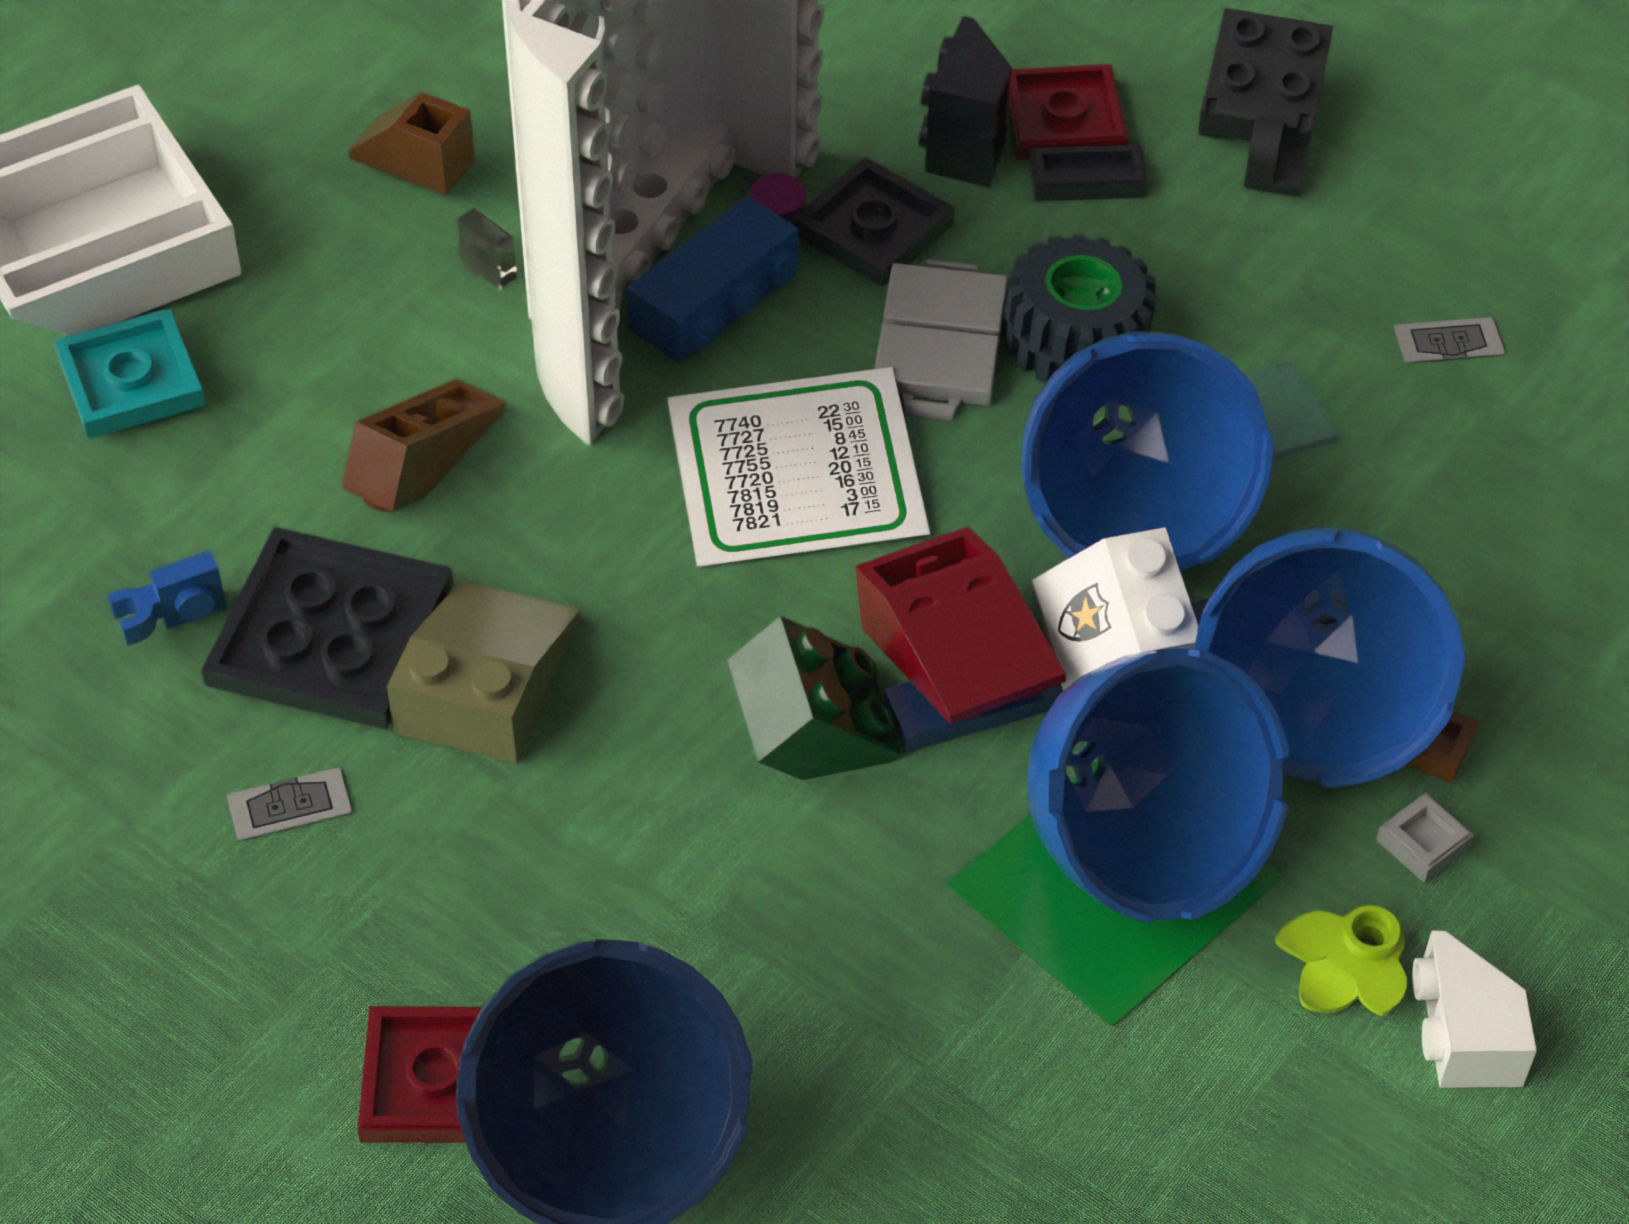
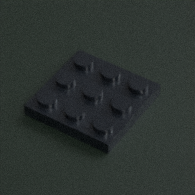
[201,526,454,730]

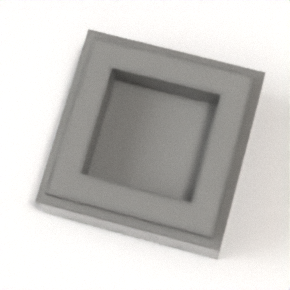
[1376,793,1474,883]

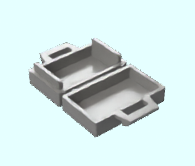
[874,259,1008,421]

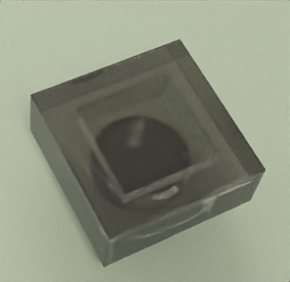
[457,207,517,290]

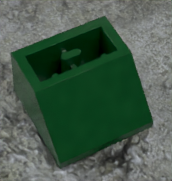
[727,615,902,780]

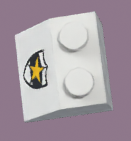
[1031,527,1198,691]

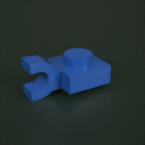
[107,550,227,646]

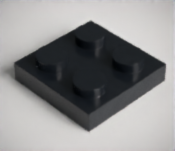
[793,157,955,287]

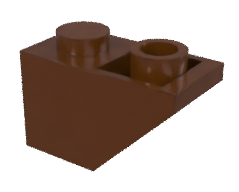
[348,92,475,195]

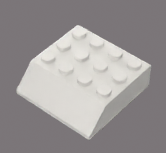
[0,84,242,336]

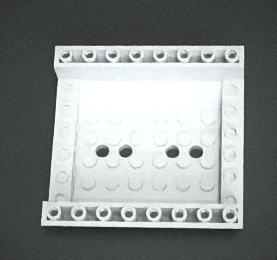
[502,0,824,446]

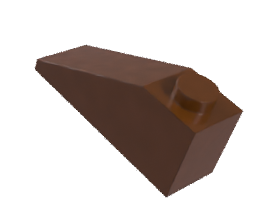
[341,379,506,513]

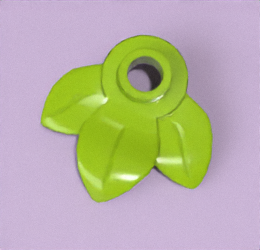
[1275,905,1407,1017]

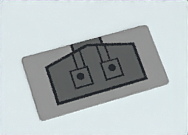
[1394,317,1505,362]
[227,767,352,840]

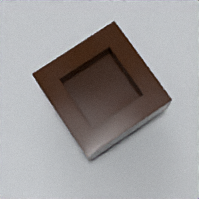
[1406,711,1480,784]

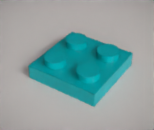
[53,308,206,439]

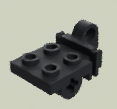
[1198,7,1334,197]

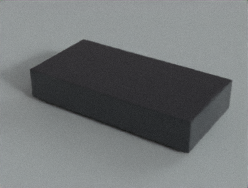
[1028,145,1148,202]

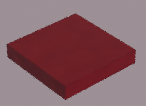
[1008,64,1129,160]
[357,1006,482,1143]

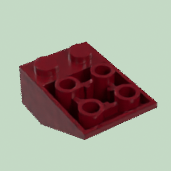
[855,526,1066,724]

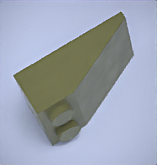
[387,580,581,764]

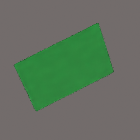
[946,759,1283,1025]

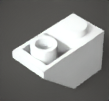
[1412,931,1537,1088]

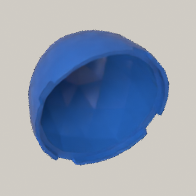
[1020,331,1274,571]
[1194,526,1465,788]
[1027,648,1290,923]

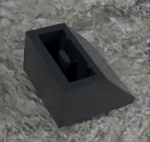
[918,16,1012,188]

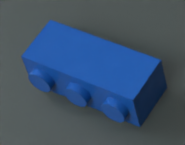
[626,196,799,363]

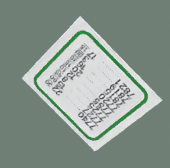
[667,367,930,567]

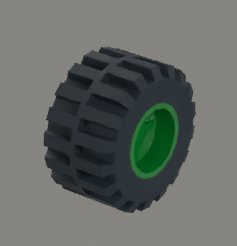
[1002,234,1157,383]

